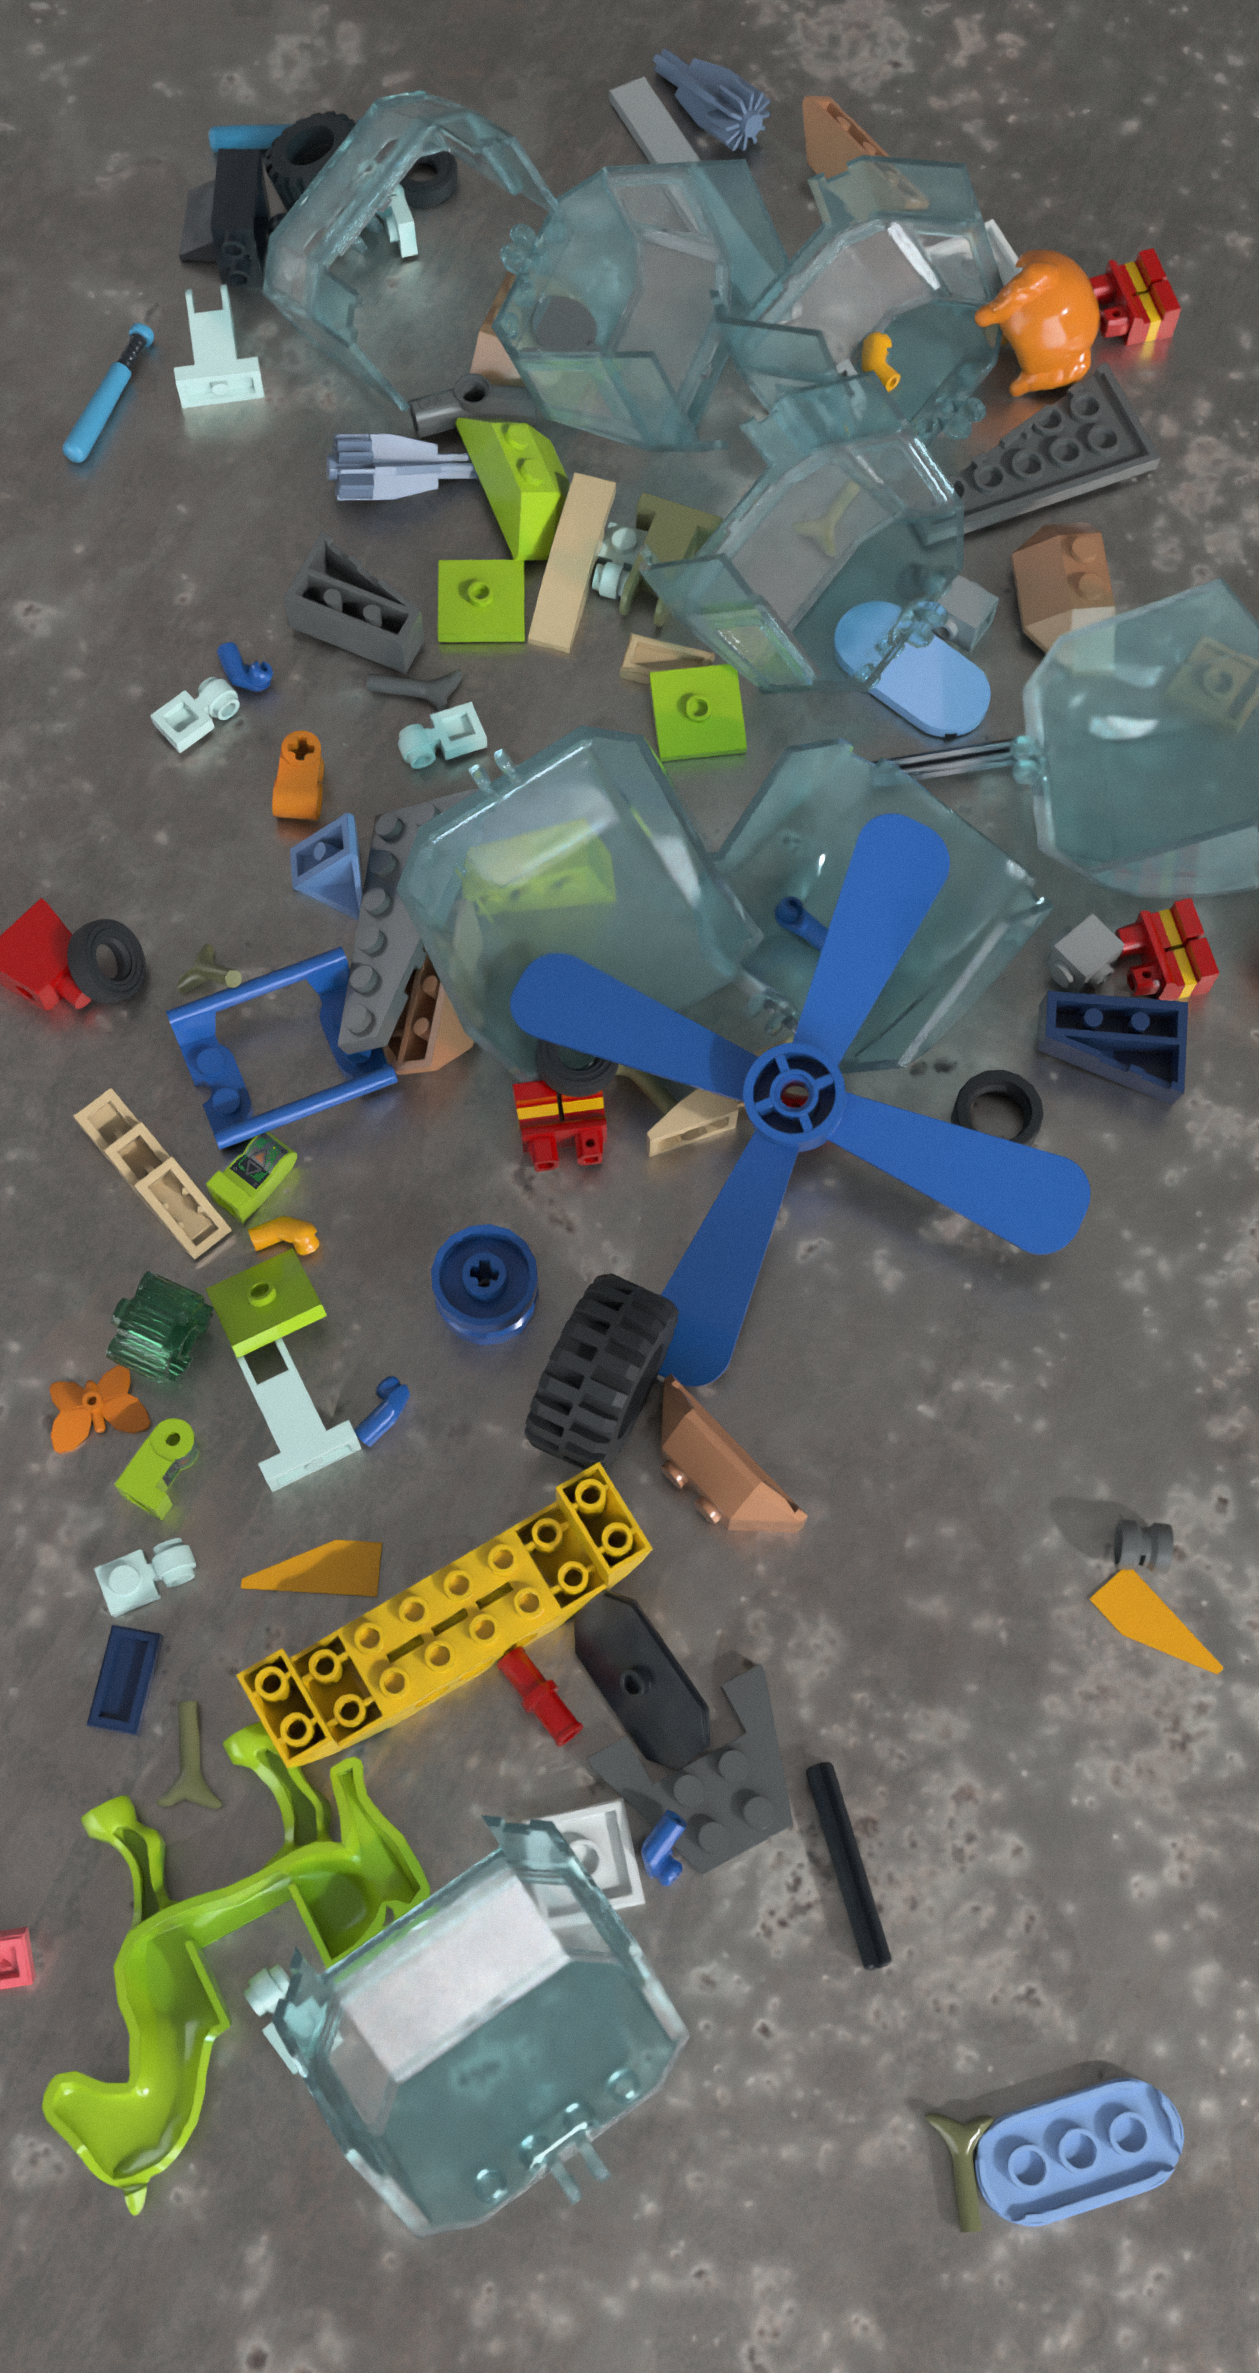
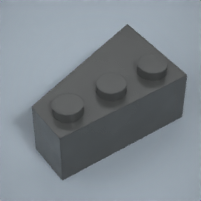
[283,530,425,674]

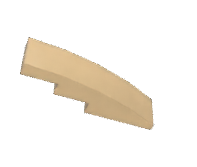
[528,473,616,653]
[646,1035,794,1157]
[73,1088,232,1260]

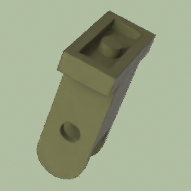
[619,492,723,627]

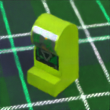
[206,1131,297,1226]
[114,1418,199,1521]

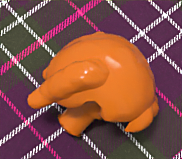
[974,249,1100,397]

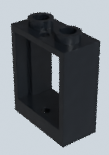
[210,148,270,288]

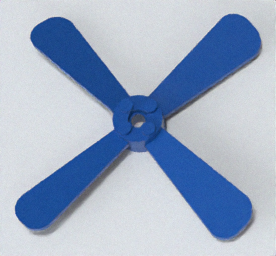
[510,813,1091,1387]

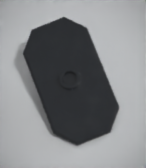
[574,1590,710,1771]

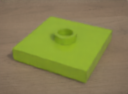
[438,560,525,642]
[649,663,747,762]
[205,1248,327,1358]

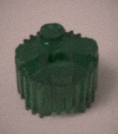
[106,1271,214,1384]

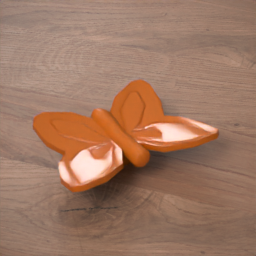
[49,1364,151,1454]

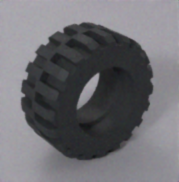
[525,1273,679,1471]

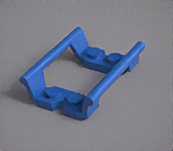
[166,946,398,1150]

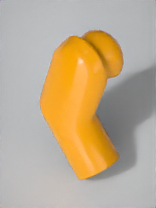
[861,332,901,392]
[248,1215,319,1255]

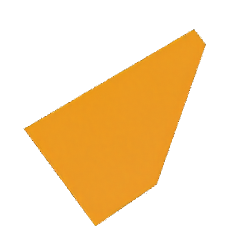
[241,1540,382,1597]
[1089,1569,1224,1674]

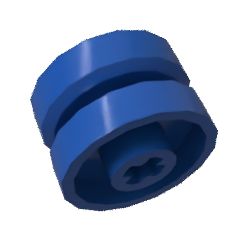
[431,1224,539,1345]

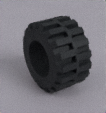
[265,111,378,225]

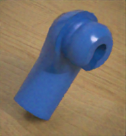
[216,642,273,692]
[774,896,828,953]
[354,1376,410,1447]
[641,1810,687,1886]

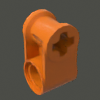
[272,730,325,821]

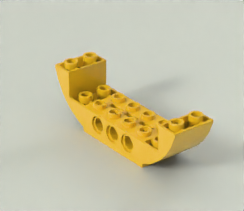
[236,1462,653,1768]

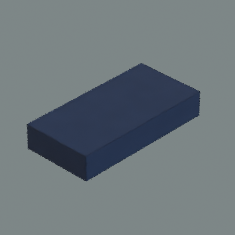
[87,1625,164,1737]

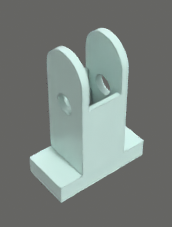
[174,284,265,408]
[233,1338,361,1492]

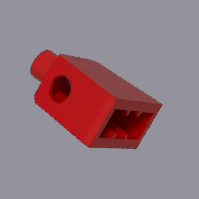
[0,898,92,1011]

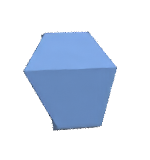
[290,813,363,921]

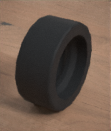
[951,1070,1044,1147]

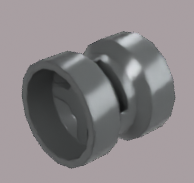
[1113,1519,1173,1574]

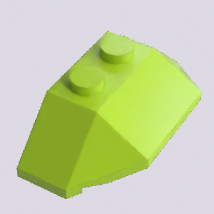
[455,417,570,561]

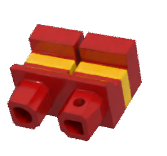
[1089,248,1181,346]
[1114,897,1220,1001]
[512,1080,607,1172]

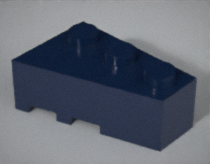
[1036,991,1188,1105]

